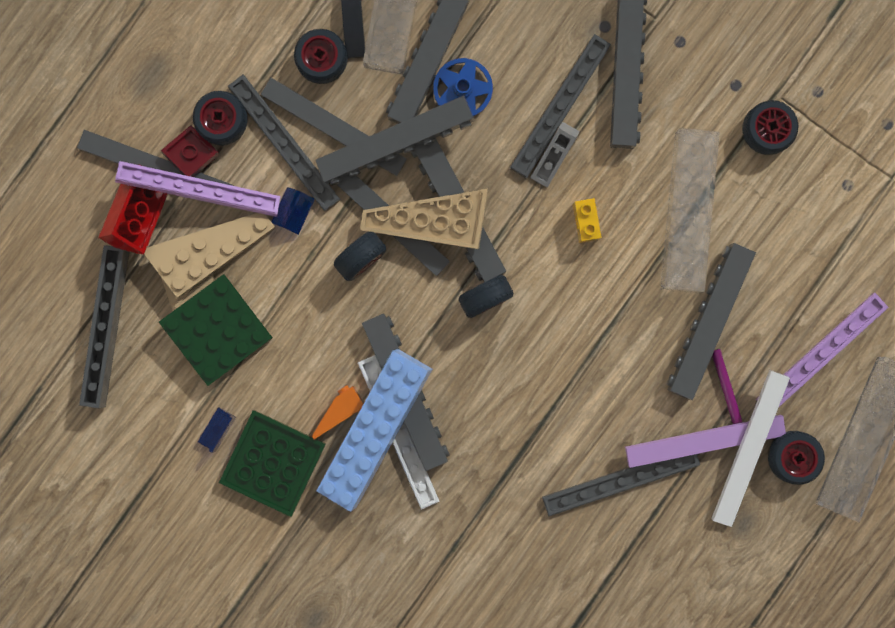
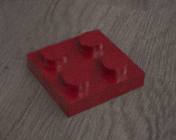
[161,125,219,177]

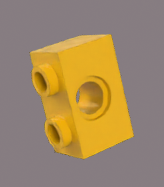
[573,198,602,243]

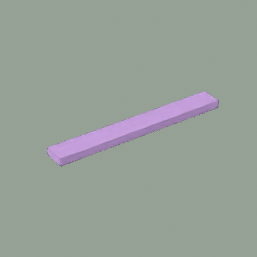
[115,161,280,217]
[756,293,889,407]
[625,415,786,468]

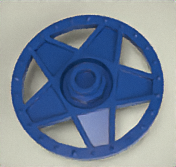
[433,58,493,116]

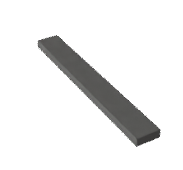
[510,34,611,179]
[228,74,341,212]
[261,78,407,176]
[77,130,234,186]
[336,176,450,276]
[542,454,700,516]

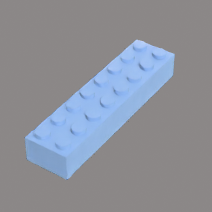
[317,349,433,512]

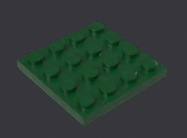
[159,274,273,386]
[219,410,326,517]

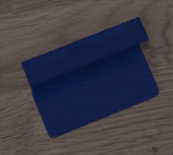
[271,187,315,235]
[198,407,236,453]

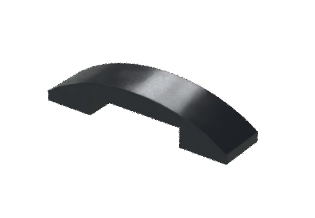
[341,0,366,59]

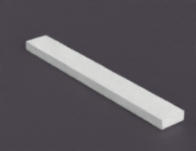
[358,355,440,510]
[711,370,790,527]

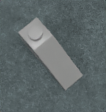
[531,122,580,188]

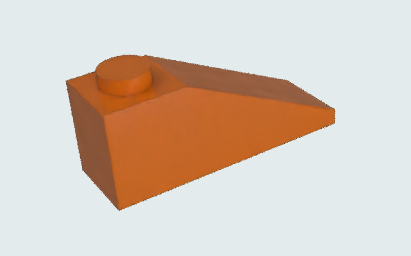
[312,385,364,439]

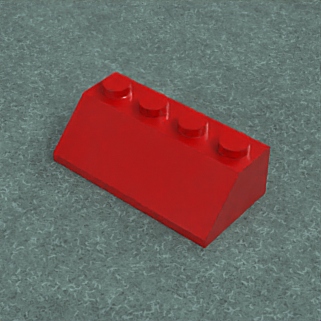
[98,165,168,255]

